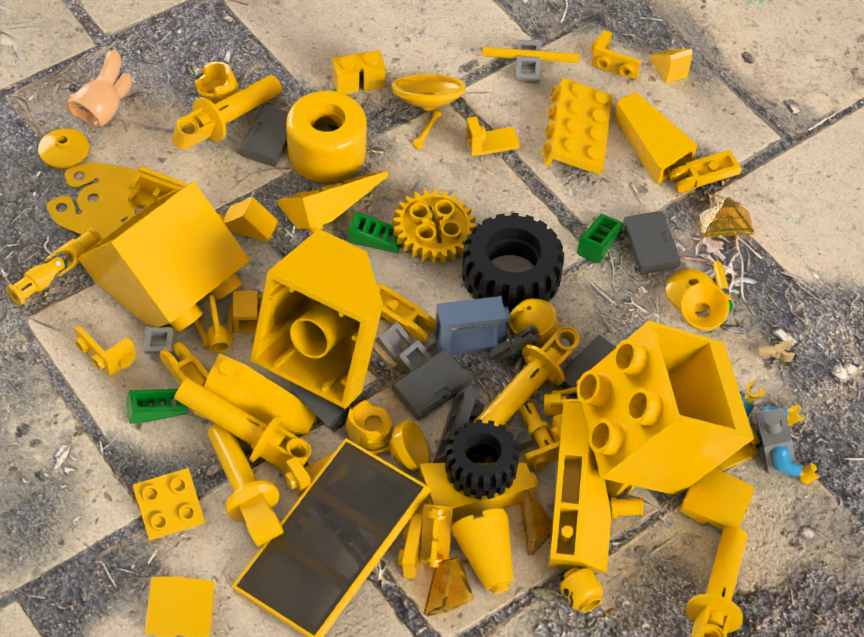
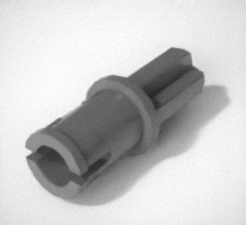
[490,325,540,363]

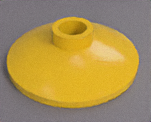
[38,128,90,169]
[665,269,717,313]

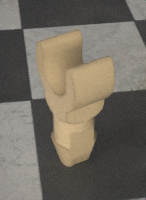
[757,341,795,362]

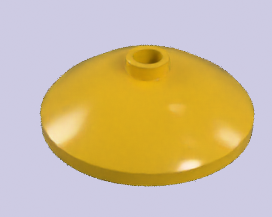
[392,74,466,111]

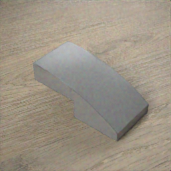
[515,40,541,81]
[375,321,432,373]
[144,324,176,354]

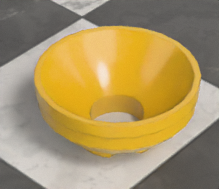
[680,282,729,331]
[389,420,430,471]

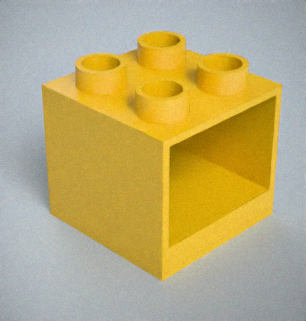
[576,320,754,496]

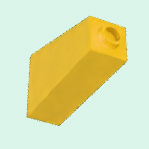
[615,91,697,184]
[418,463,538,522]

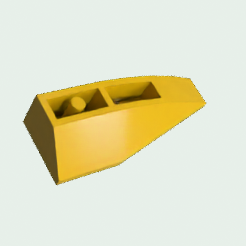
[548,401,611,574]

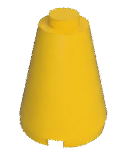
[451,509,514,595]

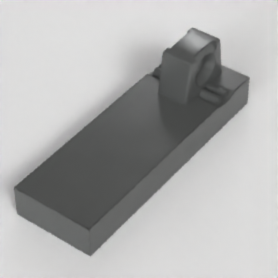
[433,385,485,463]

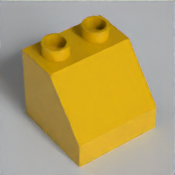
[77,181,251,332]
[250,229,383,409]

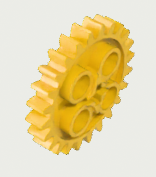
[392,189,477,264]

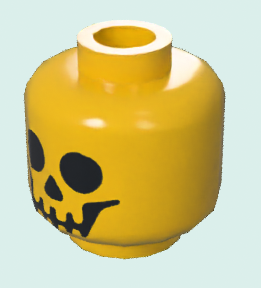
[560,567,604,613]

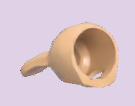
[66,50,132,128]

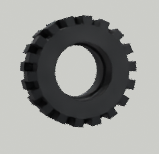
[445,420,519,500]

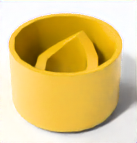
[286,91,367,183]

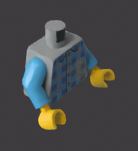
[756,405,820,485]

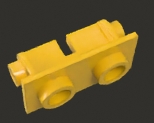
[419,504,453,567]

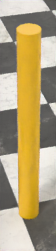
[482,47,579,63]

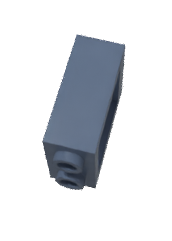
[435,296,510,355]

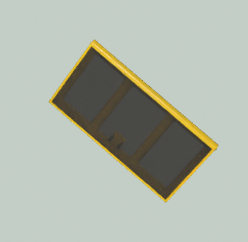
[232,438,431,637]

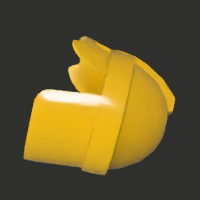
[508,298,562,349]

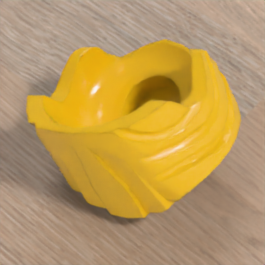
[195,61,239,104]
[345,400,393,450]

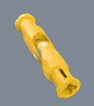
[6,226,103,306]

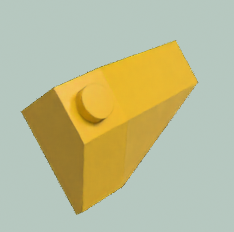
[277,171,389,232]
[194,354,317,436]

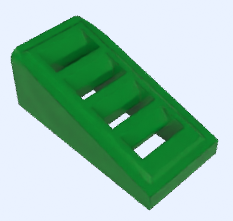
[348,212,401,254]
[577,214,624,263]
[126,389,188,424]

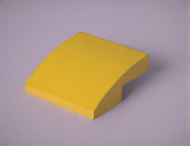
[679,468,755,531]
[144,577,215,637]

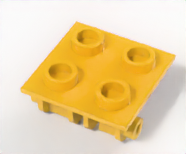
[133,468,205,541]

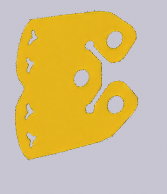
[47,162,140,238]

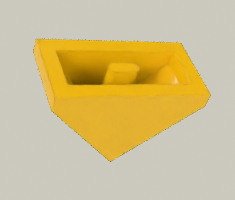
[650,49,693,84]
[223,197,278,243]

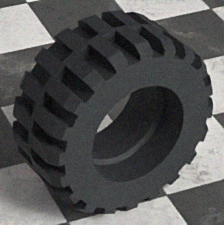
[462,213,564,312]

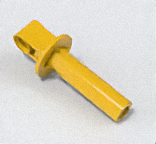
[171,75,282,150]
[472,326,580,426]
[174,377,311,473]
[207,424,284,547]
[686,526,748,637]

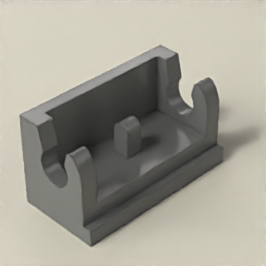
[292,385,352,432]

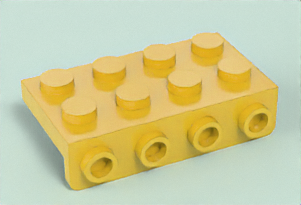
[541,78,613,175]

